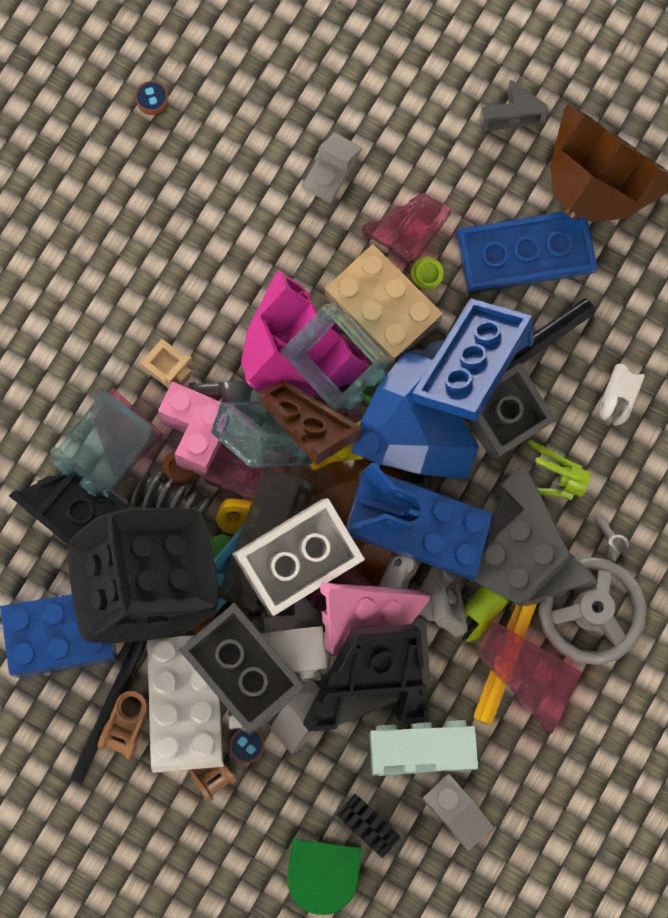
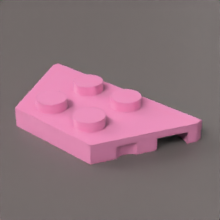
[320,582,431,655]

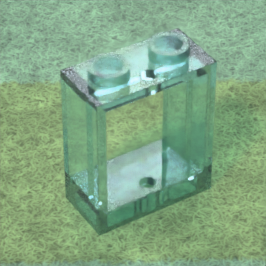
[280,303,391,411]
[211,402,313,468]

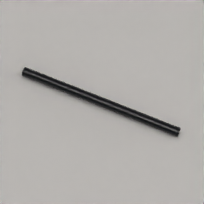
[70,640,147,784]

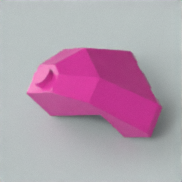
[241,271,374,397]

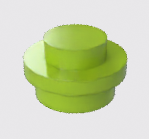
[410,257,444,290]

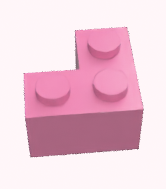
[158,381,235,478]

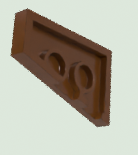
[260,380,362,465]

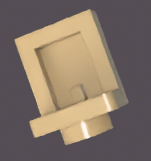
[140,339,193,389]

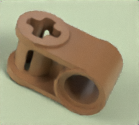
[97,691,149,761]
[188,761,238,802]

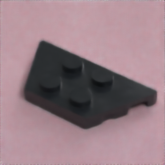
[9,464,130,546]

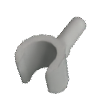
[595,514,629,562]

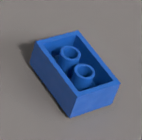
[0,594,118,678]

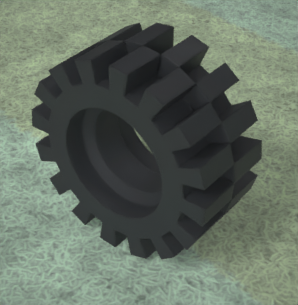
[336,794,401,859]

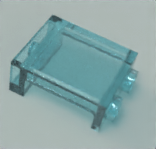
[49,387,157,498]

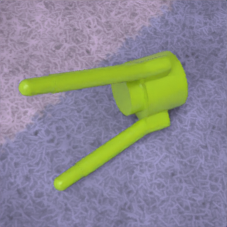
[527,439,591,501]

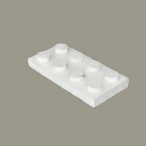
[147,635,223,773]

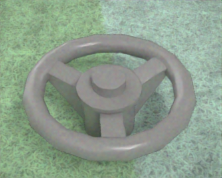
[539,557,647,665]

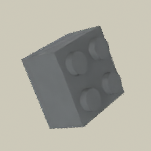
[466,363,556,458]

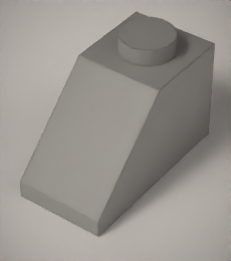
[270,679,344,754]
[421,774,494,851]

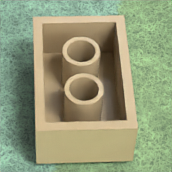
[325,244,443,368]

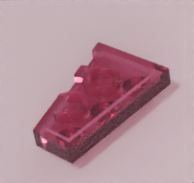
[477,622,583,734]

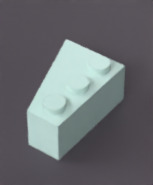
[369,720,478,776]

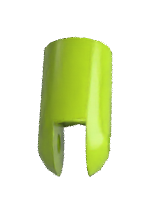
[464,586,509,642]

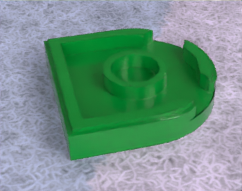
[287,838,362,915]

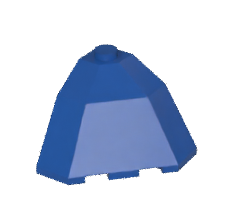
[351,350,479,479]

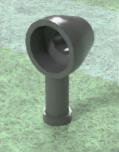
[189,381,252,409]

